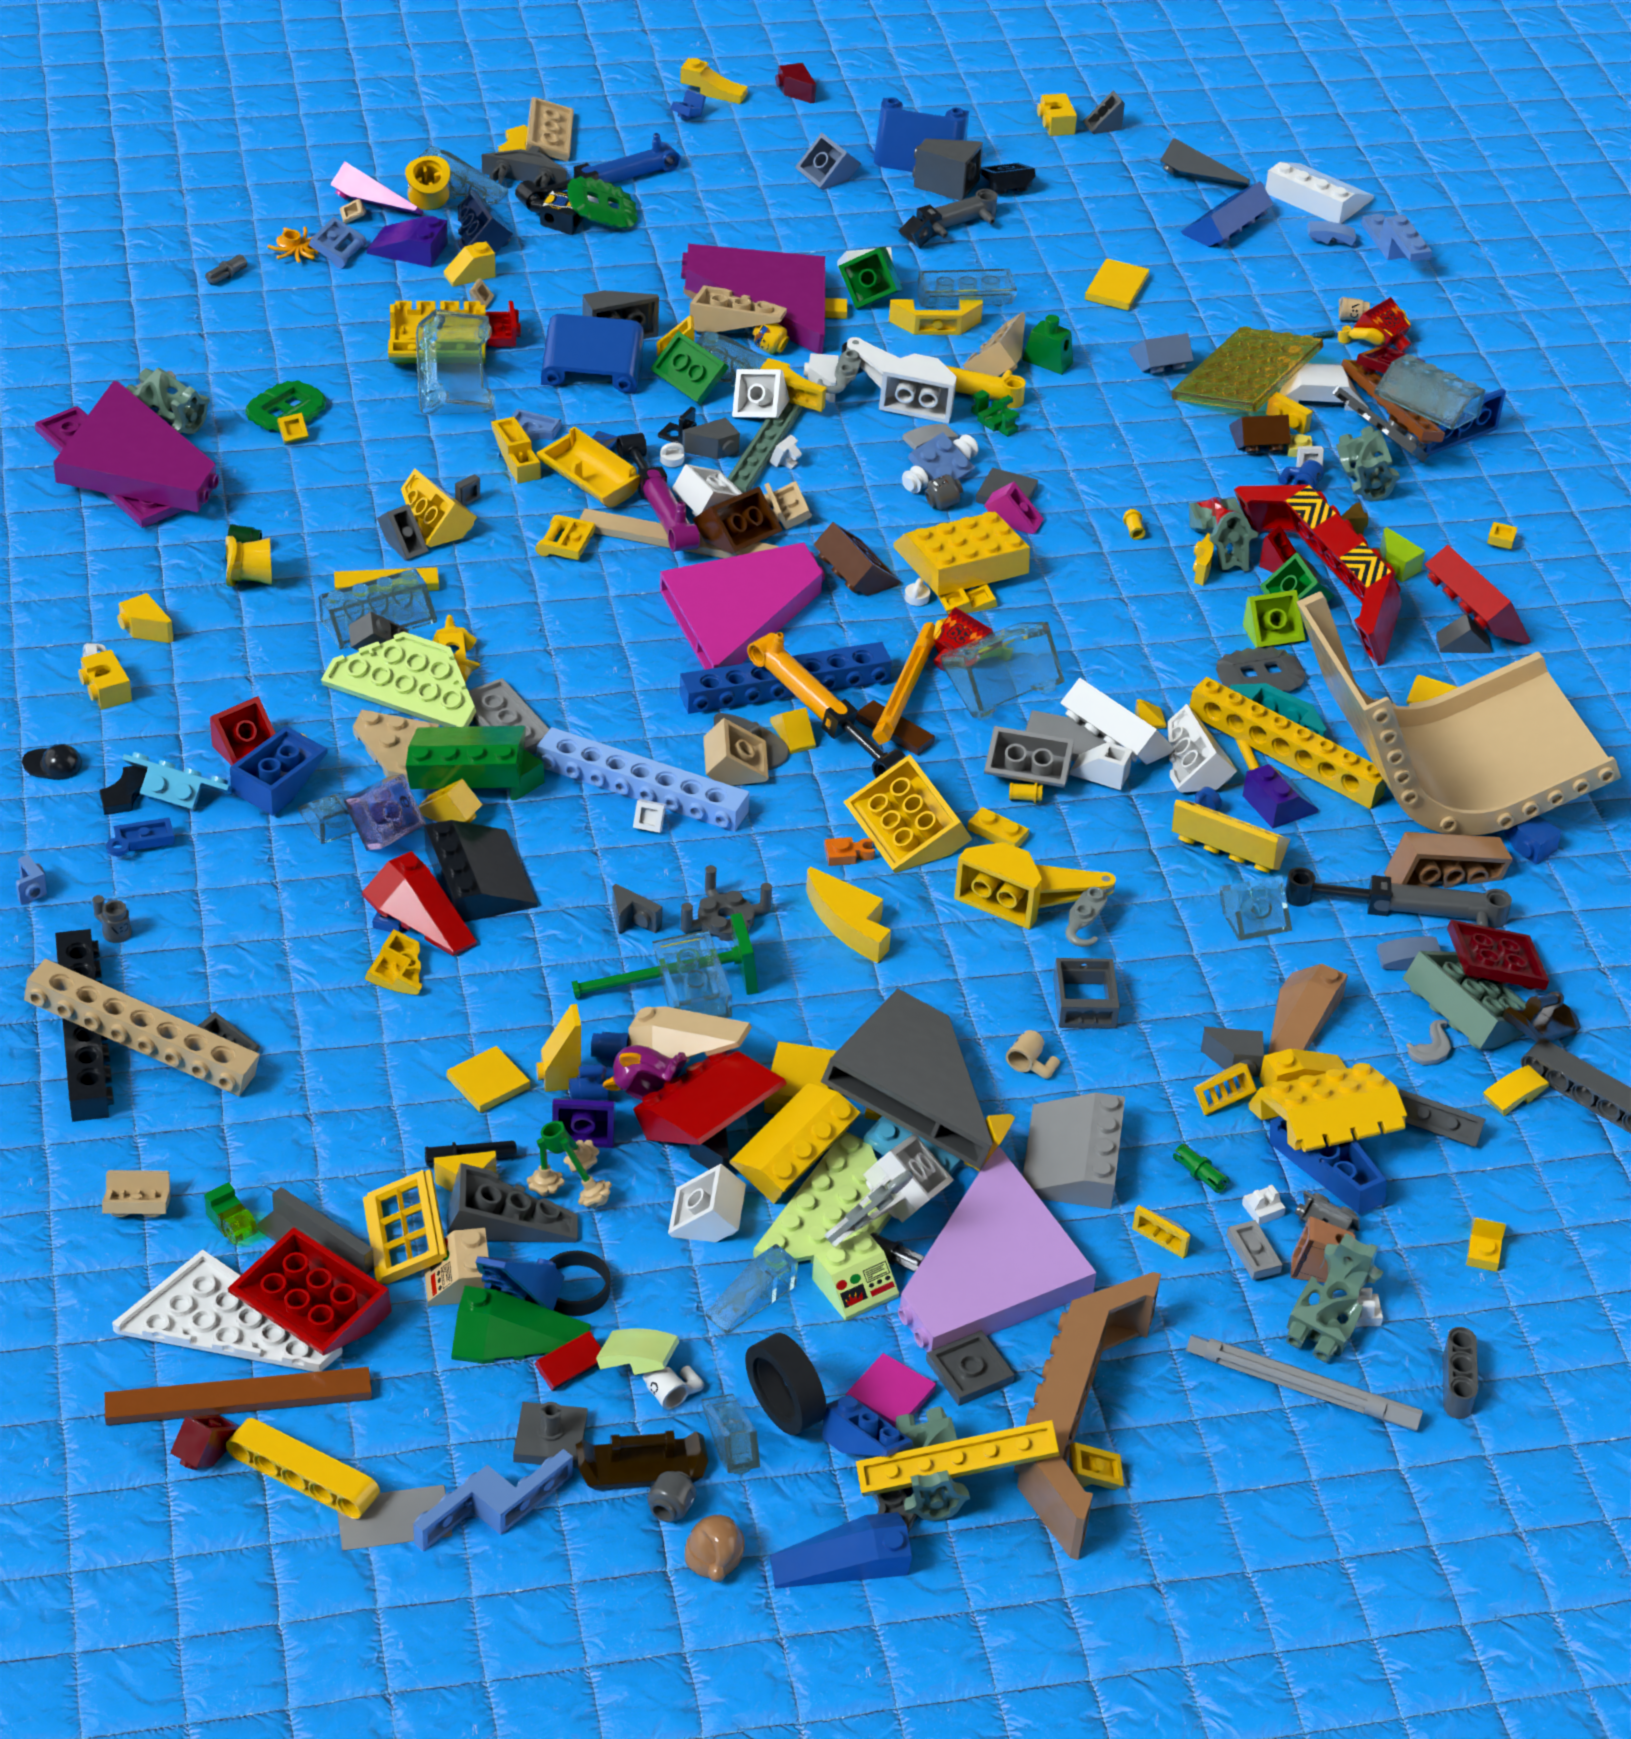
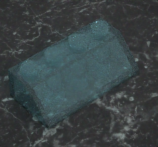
[917,269,1017,308]
[1374,354,1486,430]
[319,568,437,650]

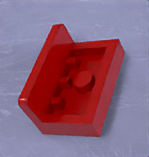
[485,301,521,348]

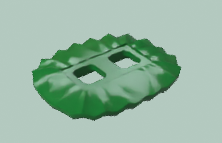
[567,176,638,228]
[245,380,327,432]

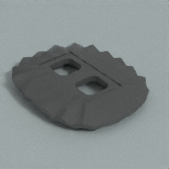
[1216,646,1306,693]

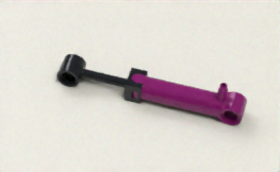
[616,433,700,552]

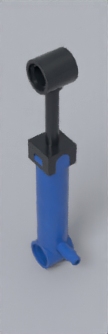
[515,133,681,211]

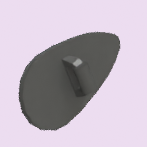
[714,713,788,770]

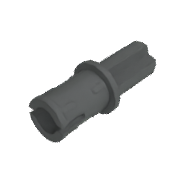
[205,254,247,285]

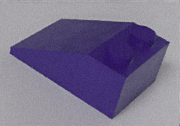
[367,216,448,267]

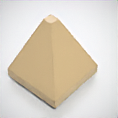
[340,198,367,224]

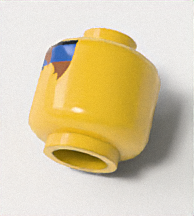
[753,323,789,355]

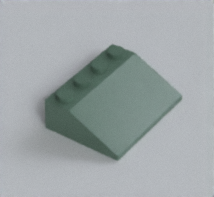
[1402,951,1526,1050]

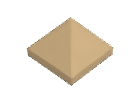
[469,278,494,308]

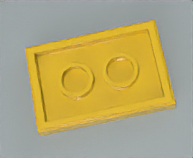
[1085,258,1149,311]

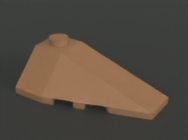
[1268,964,1348,1054]

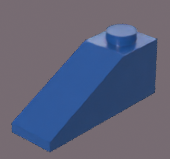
[1503,815,1562,864]

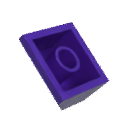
[1242,764,1318,829]
[552,1098,616,1148]

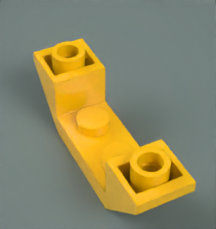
[889,299,983,335]

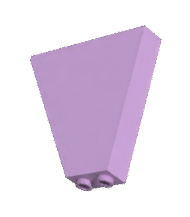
[898,1147,1096,1352]

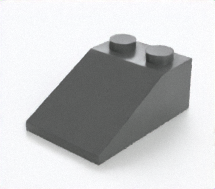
[582,290,659,339]

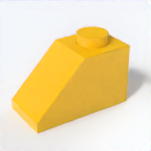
[444,242,495,287]
[117,593,174,643]
[415,779,482,823]

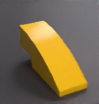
[491,417,541,484]

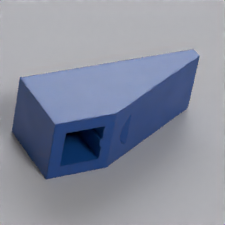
[822,1395,913,1457]

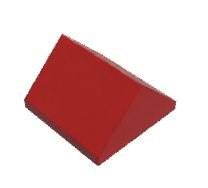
[210,696,276,766]

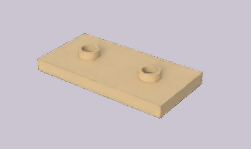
[525,97,574,162]

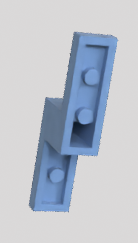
[1361,214,1432,262]
[413,1449,573,1552]

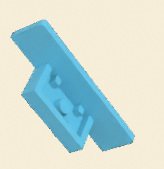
[122,752,232,811]

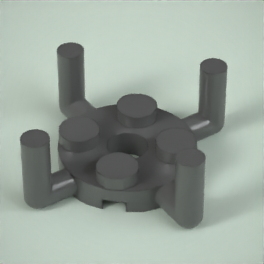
[681,865,772,941]

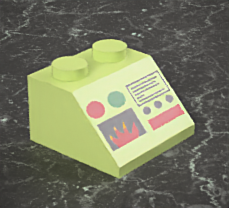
[812,1231,899,1321]

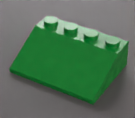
[406,726,526,789]

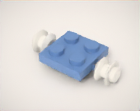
[902,432,978,493]

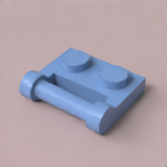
[309,217,367,268]

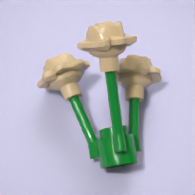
[527,1121,612,1209]

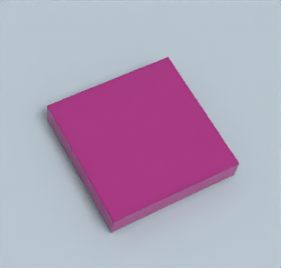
[846,1353,936,1428]

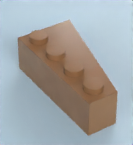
[1384,832,1513,888]

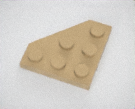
[353,710,439,783]

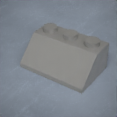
[984,726,1074,788]

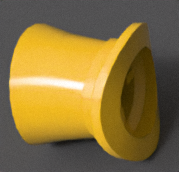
[405,156,450,210]
[225,536,272,587]

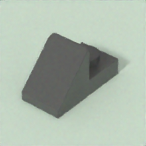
[612,884,663,934]

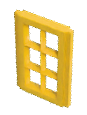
[363,1169,448,1285]

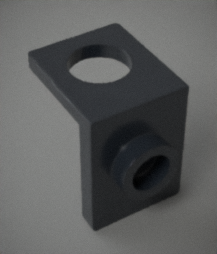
[898,215,935,249]
[658,407,697,444]

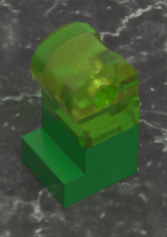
[204,1182,258,1245]

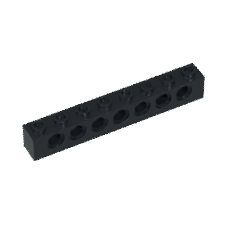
[55,929,114,1122]

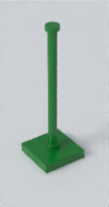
[571,912,758,998]

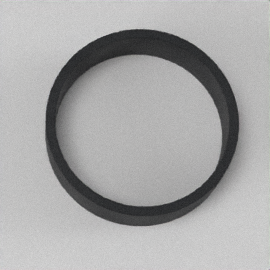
[549,1251,610,1316]

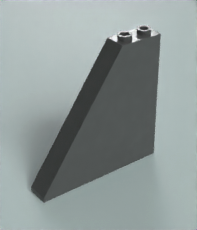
[821,989,993,1170]

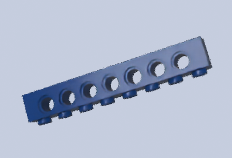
[679,642,892,714]

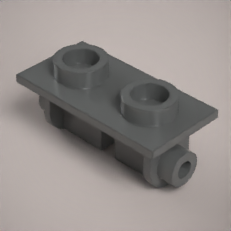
[1295,1191,1360,1235]

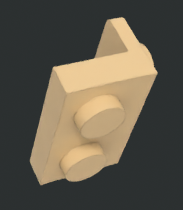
[764,481,812,530]
[102,1170,170,1217]

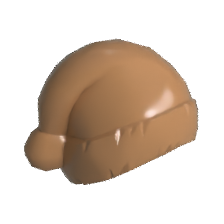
[684,1514,745,1583]

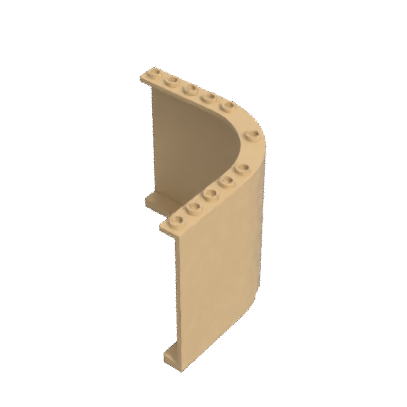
[1297,592,1621,836]

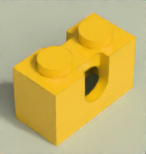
[1037,93,1077,136]
[78,650,132,710]

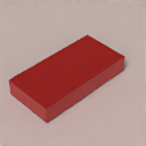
[534,1331,601,1391]

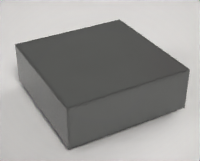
[455,474,480,506]

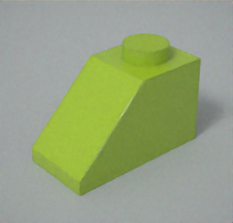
[1380,527,1425,582]

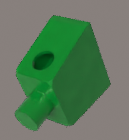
[1023,315,1073,375]

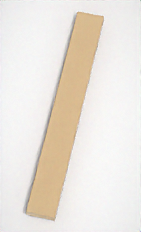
[579,508,778,559]

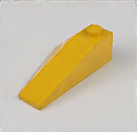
[401,469,477,547]

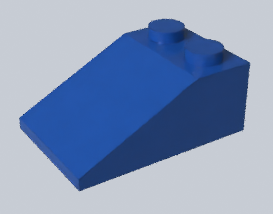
[230,726,328,816]

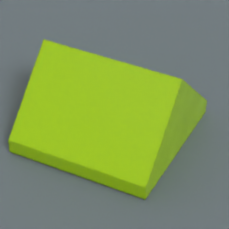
[1243,590,1305,648]

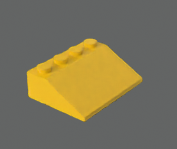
[844,754,972,873]

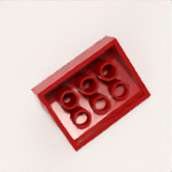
[1424,544,1531,644]
[633,1050,787,1145]
[228,1227,392,1356]

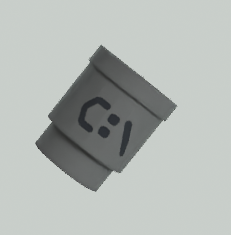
[92,895,132,943]

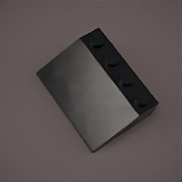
[424,820,537,922]

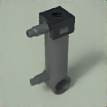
[916,189,998,238]

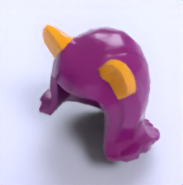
[603,1045,687,1100]

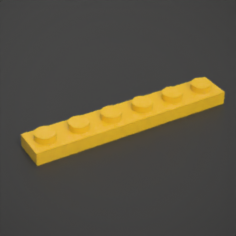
[856,1420,1060,1497]

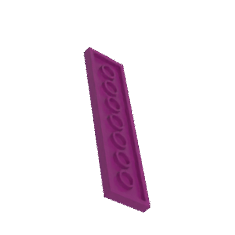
[35,406,185,528]

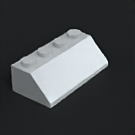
[1060,678,1175,765]

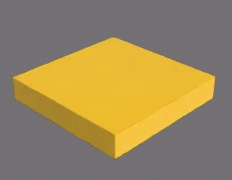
[447,1046,530,1113]

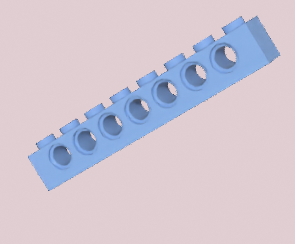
[537,727,749,832]

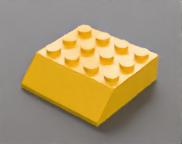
[893,512,1030,596]

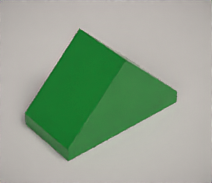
[510,749,545,801]

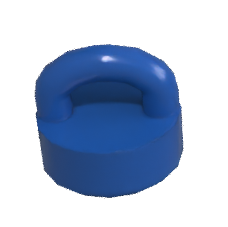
[1195,787,1222,811]

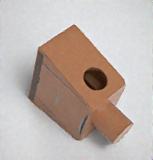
[1291,1216,1355,1283]

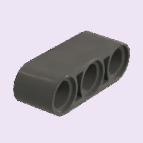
[1443,1327,1478,1419]

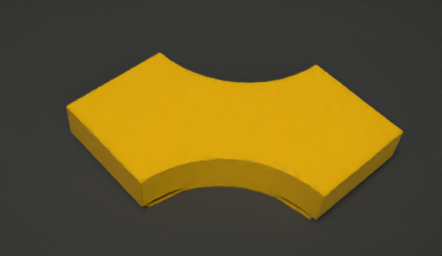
[498,125,528,152]

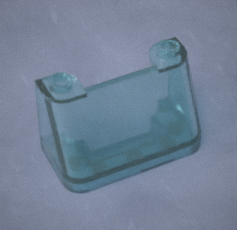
[416,309,495,415]
[940,622,1065,721]

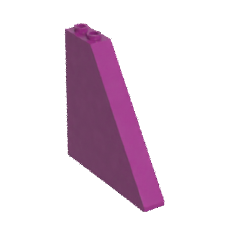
[681,243,825,354]
[54,381,219,512]

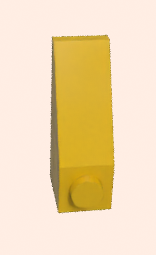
[536,1004,581,1092]
[1259,1049,1347,1087]

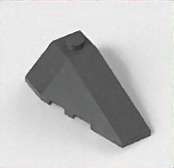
[1160,137,1250,188]
[447,1163,578,1243]

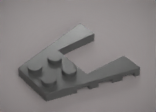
[1332,386,1429,463]

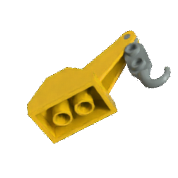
[954,842,1116,947]

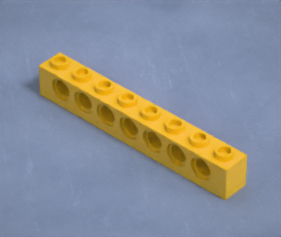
[1189,677,1386,809]

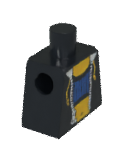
[530,190,584,235]

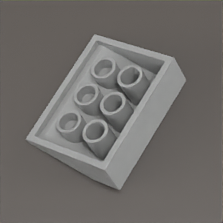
[1023,1092,1125,1209]

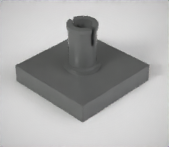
[513,1402,588,1468]

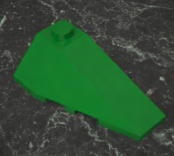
[451,1286,591,1364]

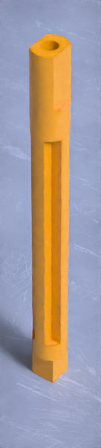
[872,622,935,745]

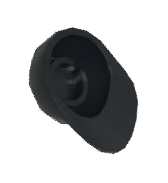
[22,744,82,780]

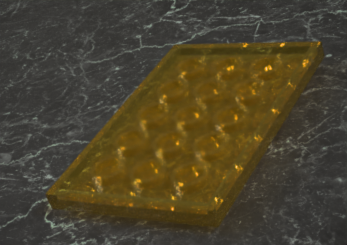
[1171,326,1323,412]

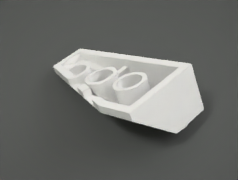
[1168,704,1237,793]

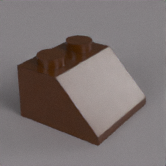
[1229,415,1291,453]

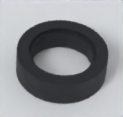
[745,1333,826,1435]

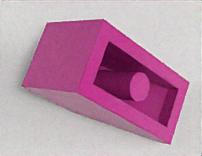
[984,481,1044,534]

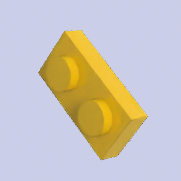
[1266,391,1313,435]
[967,807,1029,847]

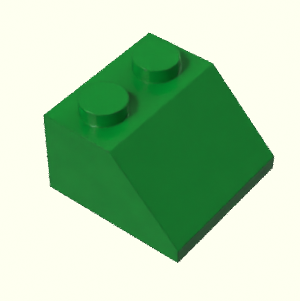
[838,247,903,309]
[1260,552,1334,602]

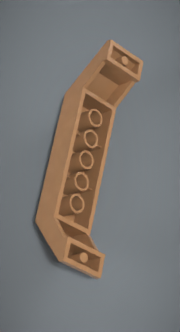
[1014,1272,1161,1560]

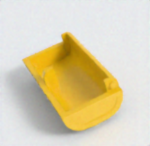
[537,427,640,508]

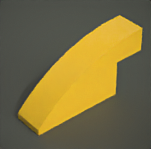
[806,867,891,963]

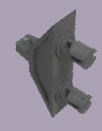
[482,145,567,188]

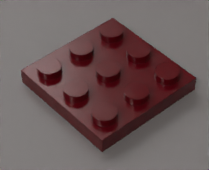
[1447,920,1549,990]

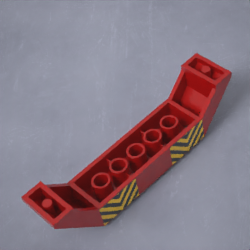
[1234,485,1402,666]

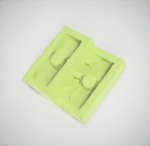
[596,1329,679,1375]

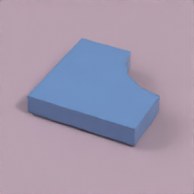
[511,409,562,441]

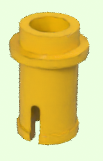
[1123,509,1145,540]
[1009,783,1043,804]

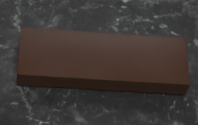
[856,700,935,756]

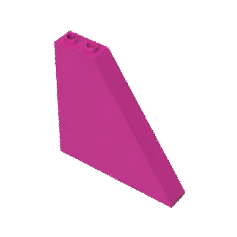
[660,542,825,670]

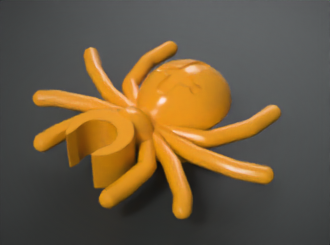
[267,226,318,263]

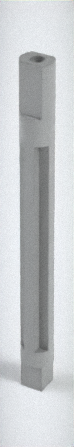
[1186,1334,1423,1432]

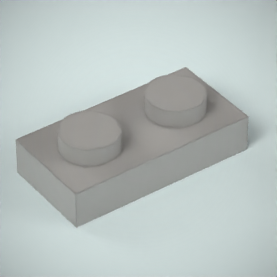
[1226,1220,1282,1280]

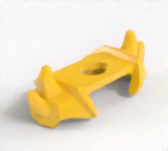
[432,615,480,682]

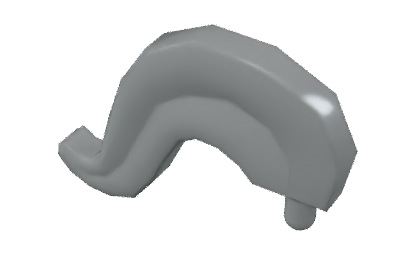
[1406,1020,1451,1065]

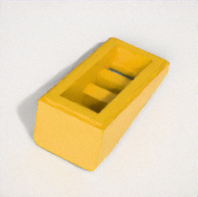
[1193,1063,1257,1115]

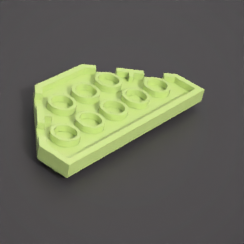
[321,632,476,727]
[753,1132,892,1269]

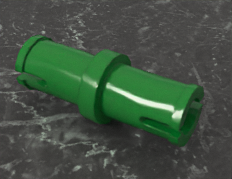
[1173,1144,1229,1193]

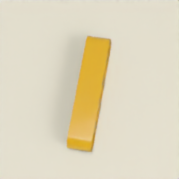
[226,1418,380,1519]

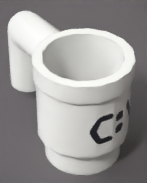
[643,1366,704,1410]

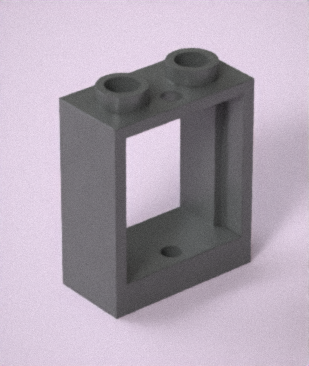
[1053,958,1120,1028]

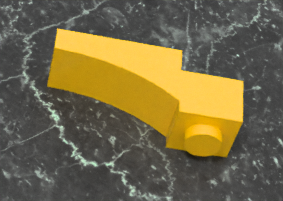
[680,58,748,104]
[760,358,826,412]

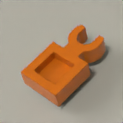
[824,837,875,866]

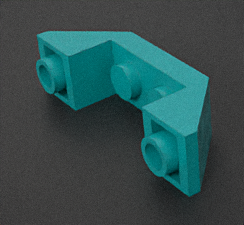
[1229,683,1326,737]

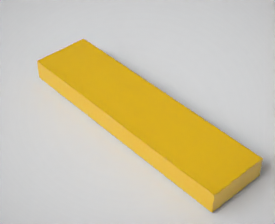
[334,567,439,595]

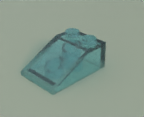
[652,929,732,1018]

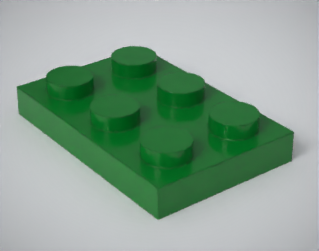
[650,331,729,406]

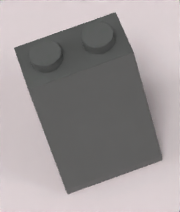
[912,139,983,201]

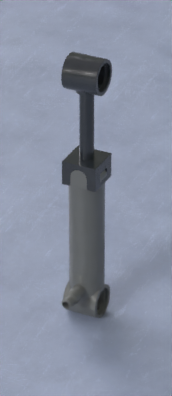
[1284,867,1512,928]

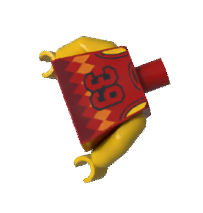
[1338,297,1411,352]
[933,607,1013,671]

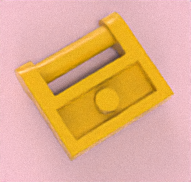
[535,515,595,560]

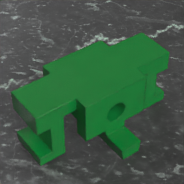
[971,390,1020,437]

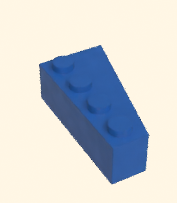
[1269,1116,1387,1214]

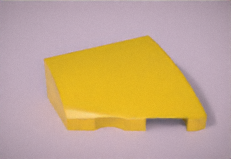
[365,929,422,995]

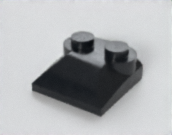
[980,163,1035,194]

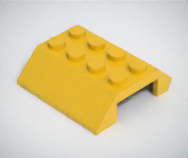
[388,301,486,365]
[1249,1063,1407,1152]

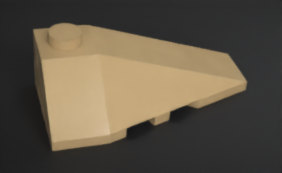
[690,285,787,334]
[963,312,1025,376]
[629,1006,752,1063]

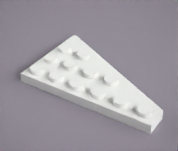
[112,1249,342,1372]

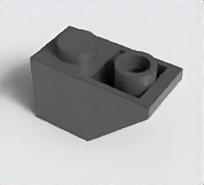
[348,611,409,651]

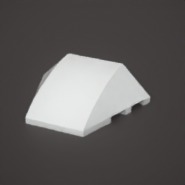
[1279,363,1369,411]

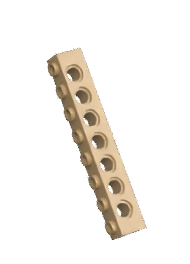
[24,959,259,1096]

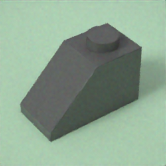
[682,418,740,459]
[377,504,428,560]
[1201,1027,1264,1077]

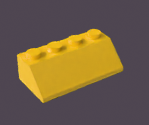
[1172,799,1291,873]
[729,1083,861,1204]

